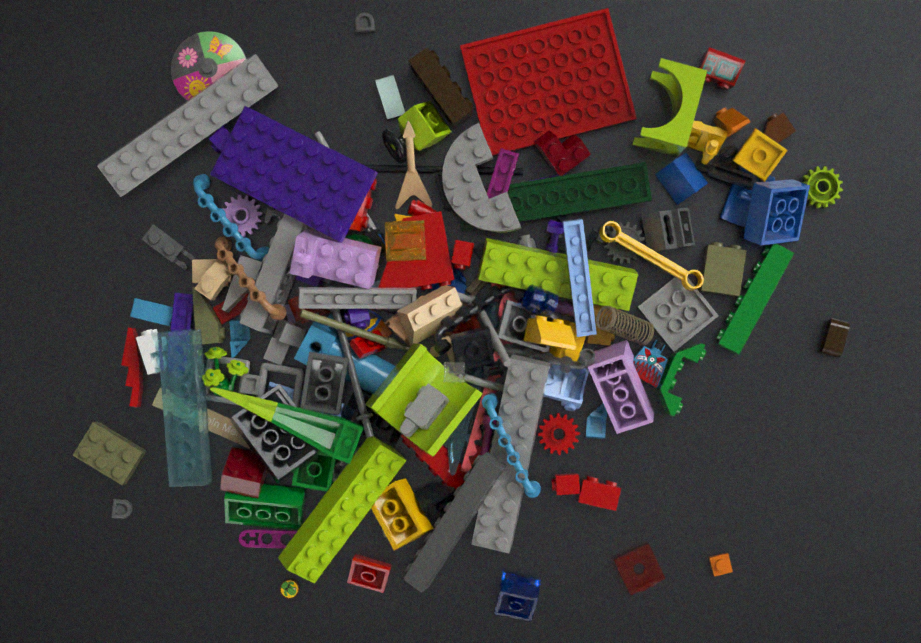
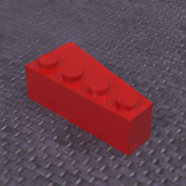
[401,434,468,489]

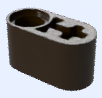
[820,318,850,358]

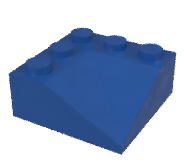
[744,179,810,245]

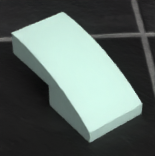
[375,75,405,119]

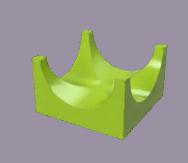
[632,58,707,157]

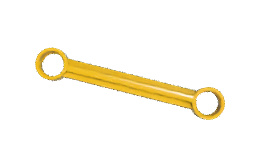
[599,221,704,291]

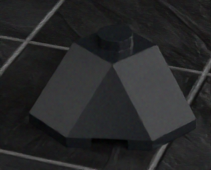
[414,484,456,528]

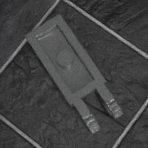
[142,224,195,270]

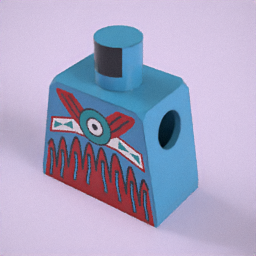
[633,340,668,388]

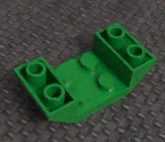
[656,343,706,416]

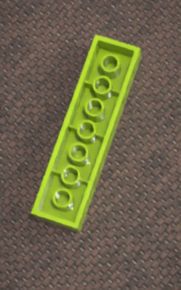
[477,238,638,311]
[278,436,407,583]

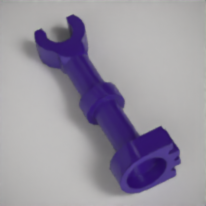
[546,220,564,253]

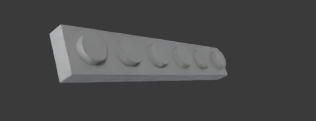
[298,287,417,309]

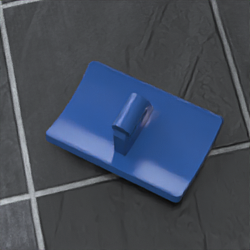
[720,166,775,228]

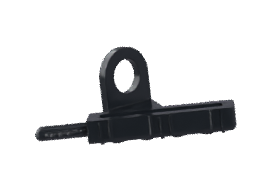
[695,145,757,190]

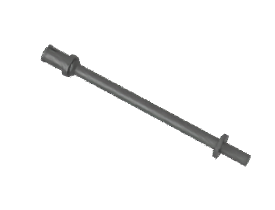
[327,286,374,438]

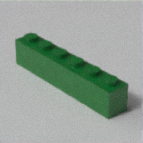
[716,243,794,354]

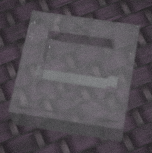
[444,362,465,382]

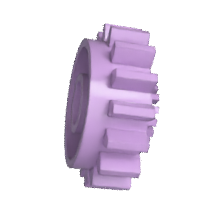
[223,195,263,237]

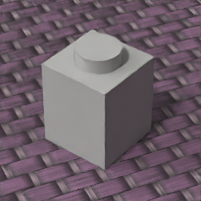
[273,319,306,348]
[263,337,291,365]

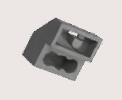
[641,208,695,252]

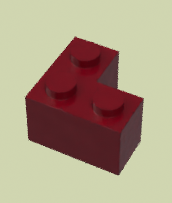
[534,131,591,176]

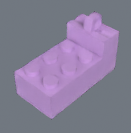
[290,229,381,289]
[588,340,654,434]

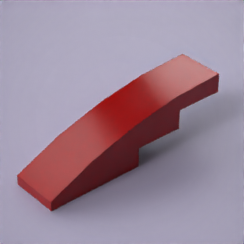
[121,327,143,407]

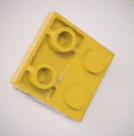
[687,121,728,165]

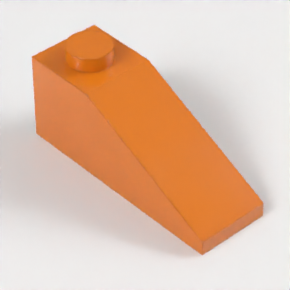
[713,107,750,138]

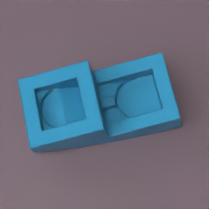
[130,298,173,326]

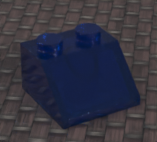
[494,573,541,622]

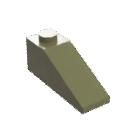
[192,287,226,345]

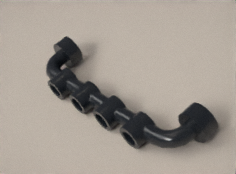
[434,286,530,355]

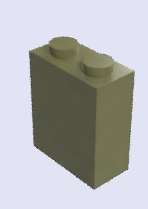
[699,242,747,297]

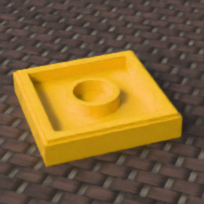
[733,128,788,182]

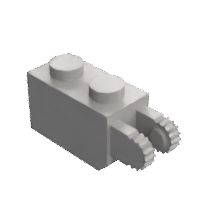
[400,383,449,437]

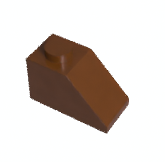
[762,112,796,143]

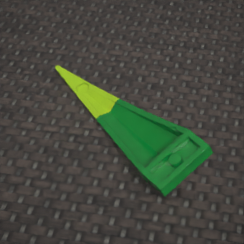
[210,387,364,464]

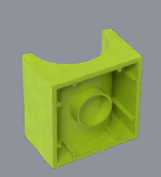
[365,343,482,457]

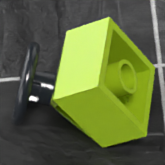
[382,100,452,163]

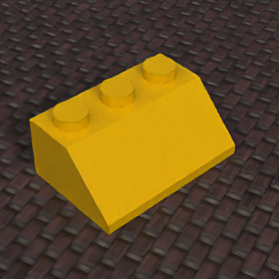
[371,478,434,550]

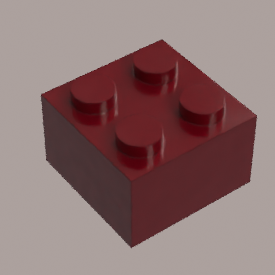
[220,447,267,499]

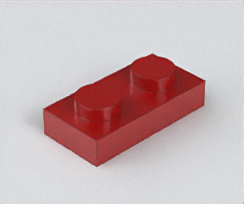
[349,330,386,359]

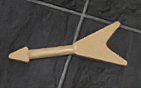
[396,121,432,209]

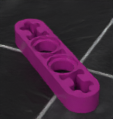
[239,529,297,549]

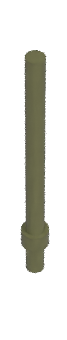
[299,309,410,352]

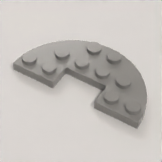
[442,123,522,233]

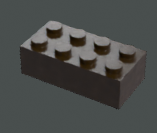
[408,47,473,129]

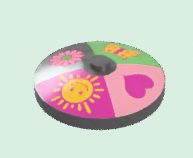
[171,31,246,101]

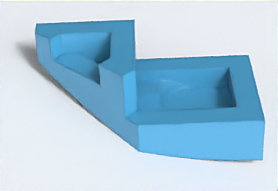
[229,319,251,358]
[585,403,607,439]

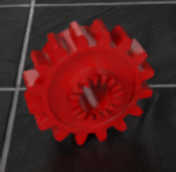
[537,413,580,455]

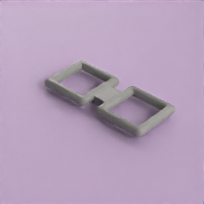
[201,356,304,407]

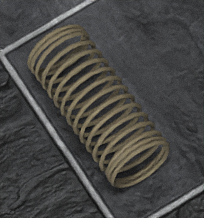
[596,306,654,346]

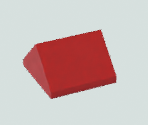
[347,554,392,593]

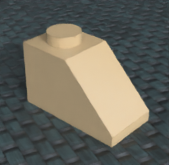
[195,259,232,301]

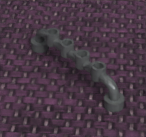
[491,328,595,373]

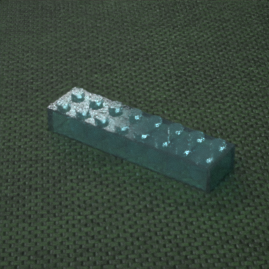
[157,328,212,487]

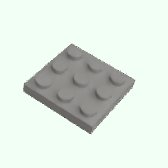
[637,277,719,352]

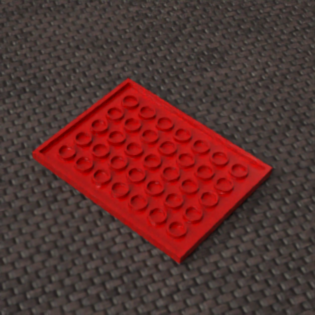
[460,8,637,156]

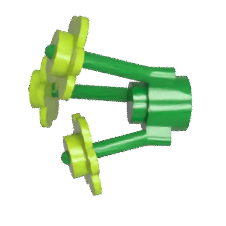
[202,347,249,397]

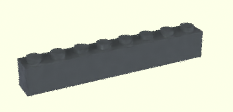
[403,452,507,593]

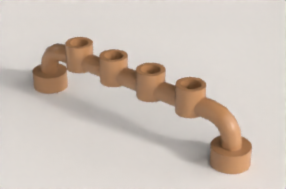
[214,237,287,320]

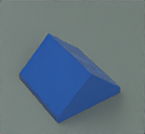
[655,152,708,205]

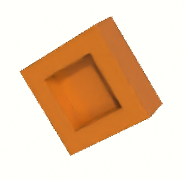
[709,552,733,577]

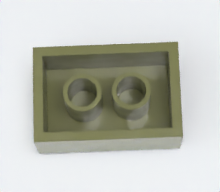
[73,421,146,485]

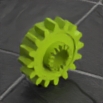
[802,166,843,208]

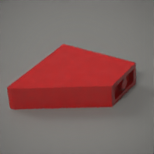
[378,211,454,290]

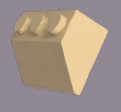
[397,285,462,346]

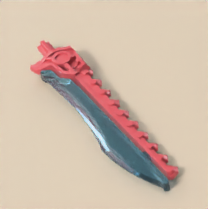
[448,282,528,475]

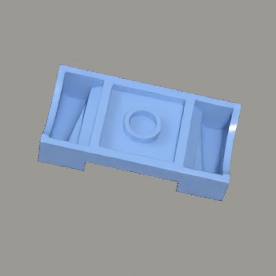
[544,364,589,411]

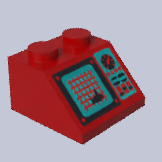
[699,47,745,90]

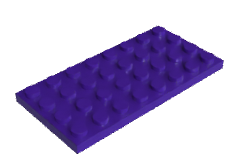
[210,106,378,243]

